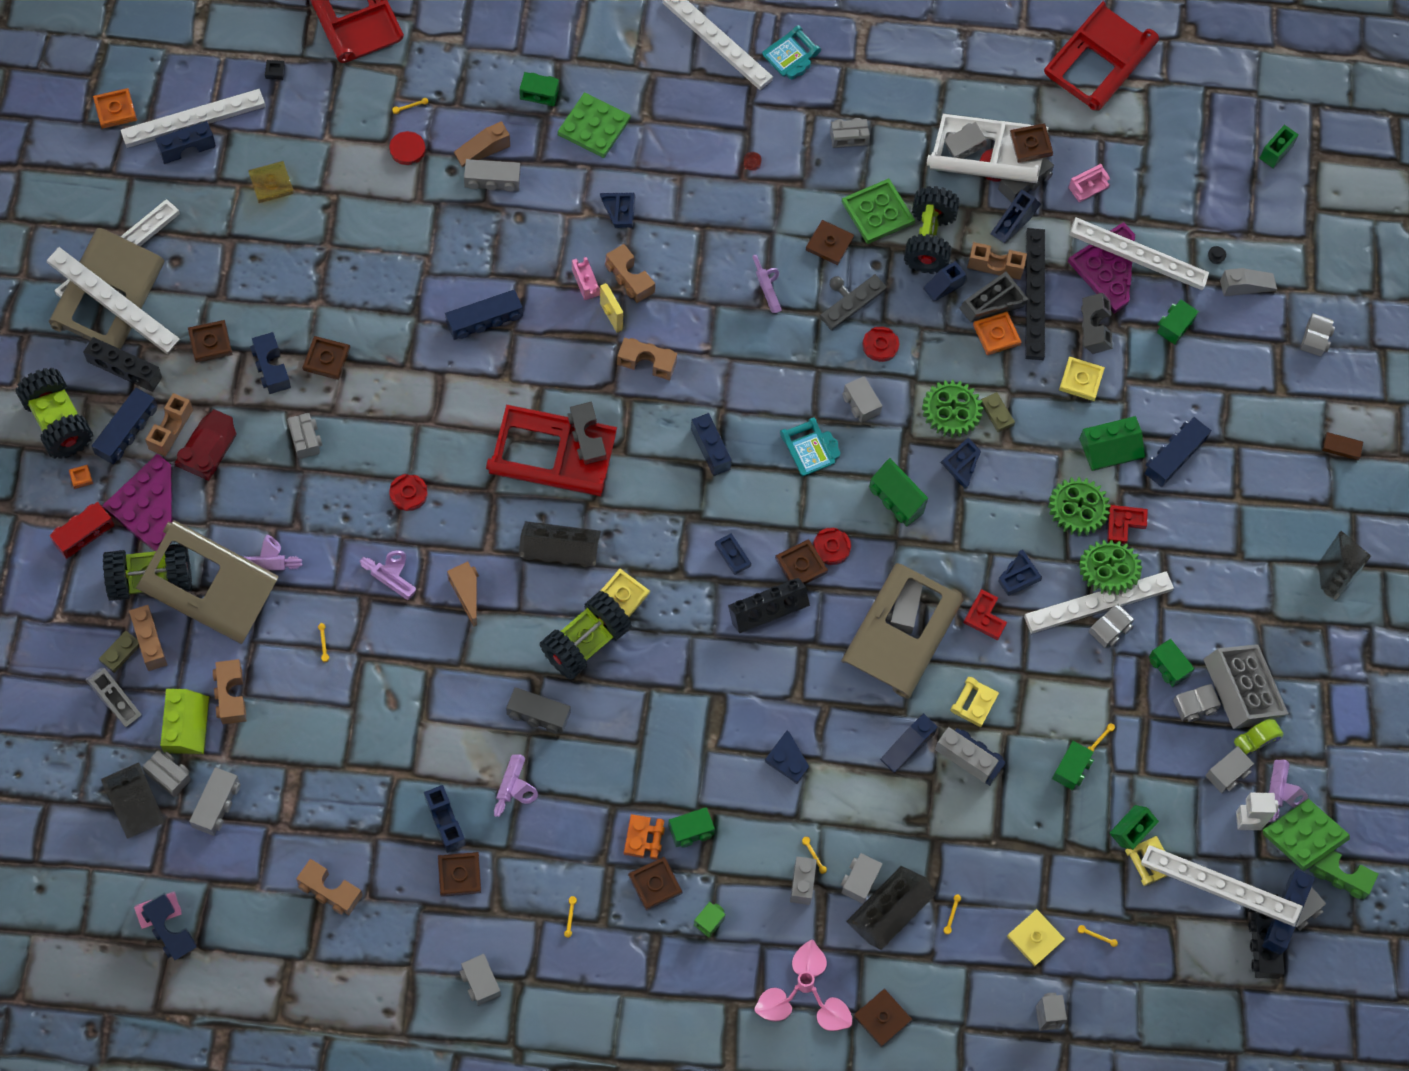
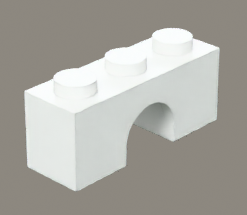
[1236,793,1278,830]

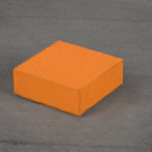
[69,464,93,489]

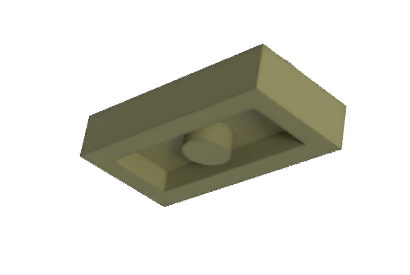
[981,392,1015,432]
[99,631,140,673]

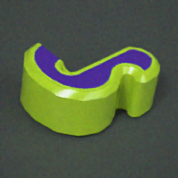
[1234,719,1284,756]

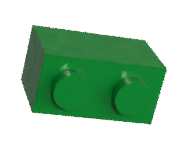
[519,72,559,106]
[1259,124,1299,168]
[1157,299,1199,345]
[1149,638,1195,688]
[1052,741,1094,791]
[1109,805,1159,850]
[668,807,715,848]

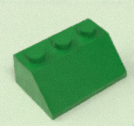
[1079,416,1145,471]
[869,458,928,527]

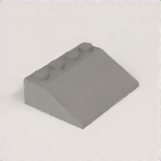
[1203,644,1288,729]

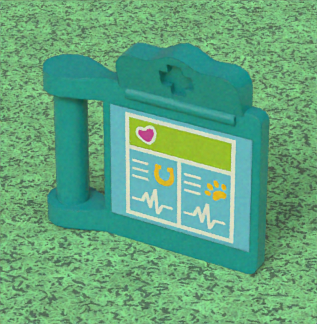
[762,25,822,80]
[780,417,841,476]

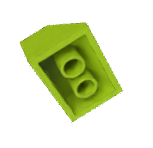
[160,689,209,754]

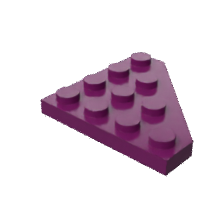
[1067,222,1135,313]
[102,453,172,551]

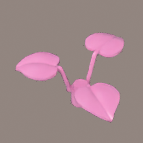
[754,939,852,1031]

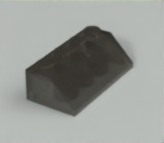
[519,521,601,567]
[1318,531,1371,601]
[846,866,936,950]

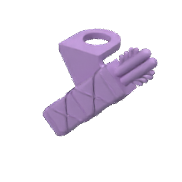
[753,255,782,313]
[243,535,302,571]
[360,551,416,600]
[494,754,538,817]
[1269,760,1308,822]

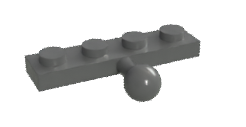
[820,274,887,331]

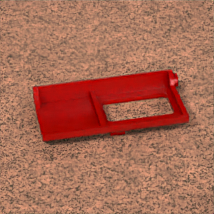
[310,0,404,63]
[1044,1,1159,111]
[486,404,617,497]

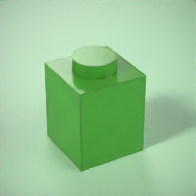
[694,902,726,938]

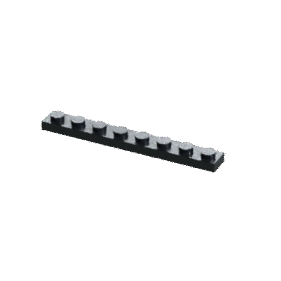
[1025,228,1045,360]

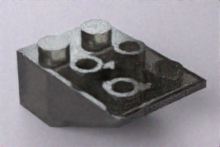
[101,762,165,839]

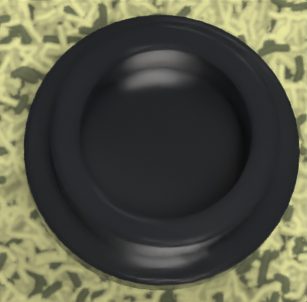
[1208,246,1226,264]

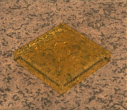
[248,161,294,203]

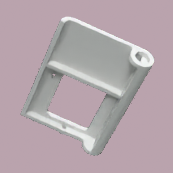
[927,114,1049,183]

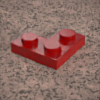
[1107,505,1148,544]
[963,589,1007,641]

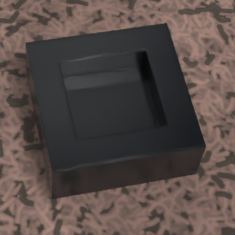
[265,60,285,80]

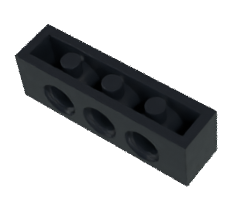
[83,337,162,392]
[728,578,810,633]
[1247,894,1284,979]

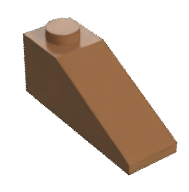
[454,121,510,167]
[447,561,479,627]

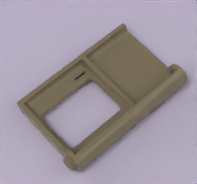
[49,228,165,349]
[136,520,279,644]
[841,563,964,699]

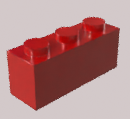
[49,502,114,559]

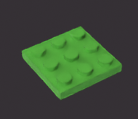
[558,92,631,158]
[841,178,915,244]
[1263,798,1350,871]

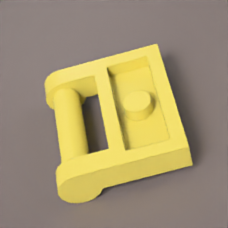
[950,677,999,727]
[1125,836,1167,886]

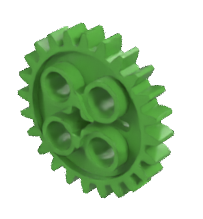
[922,380,983,438]
[1048,477,1111,536]
[1079,540,1142,595]

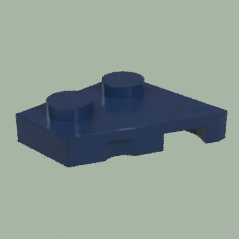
[600,193,635,228]
[940,437,981,489]
[998,549,1042,596]
[765,730,809,784]

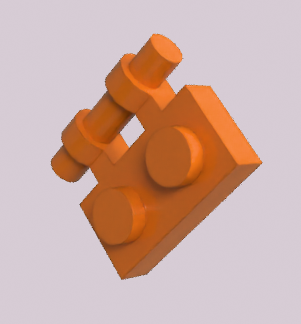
[624,814,665,859]

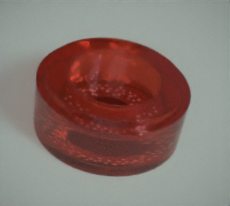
[743,152,762,171]

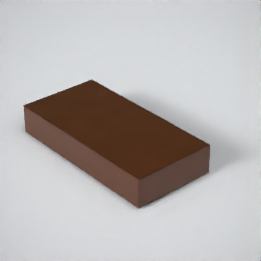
[1322,432,1363,460]

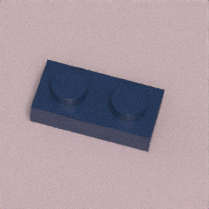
[715,533,751,575]

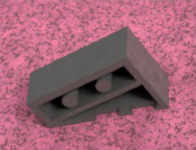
[959,272,1029,323]

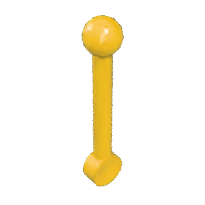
[392,98,428,114]
[318,623,329,662]
[1087,723,1115,752]
[802,837,827,874]
[943,894,961,935]
[564,896,577,938]
[1077,925,1118,947]

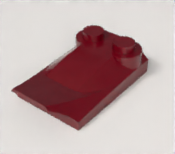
[175,409,237,481]

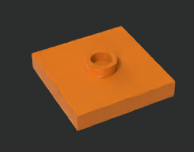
[93,88,137,129]
[973,312,1022,355]

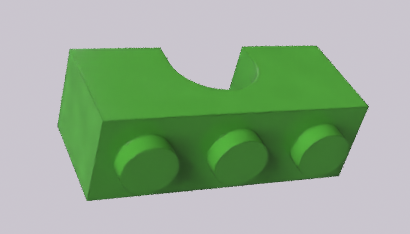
[1309,851,1378,899]

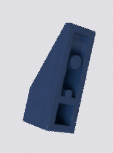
[990,189,1041,244]
[880,713,938,773]

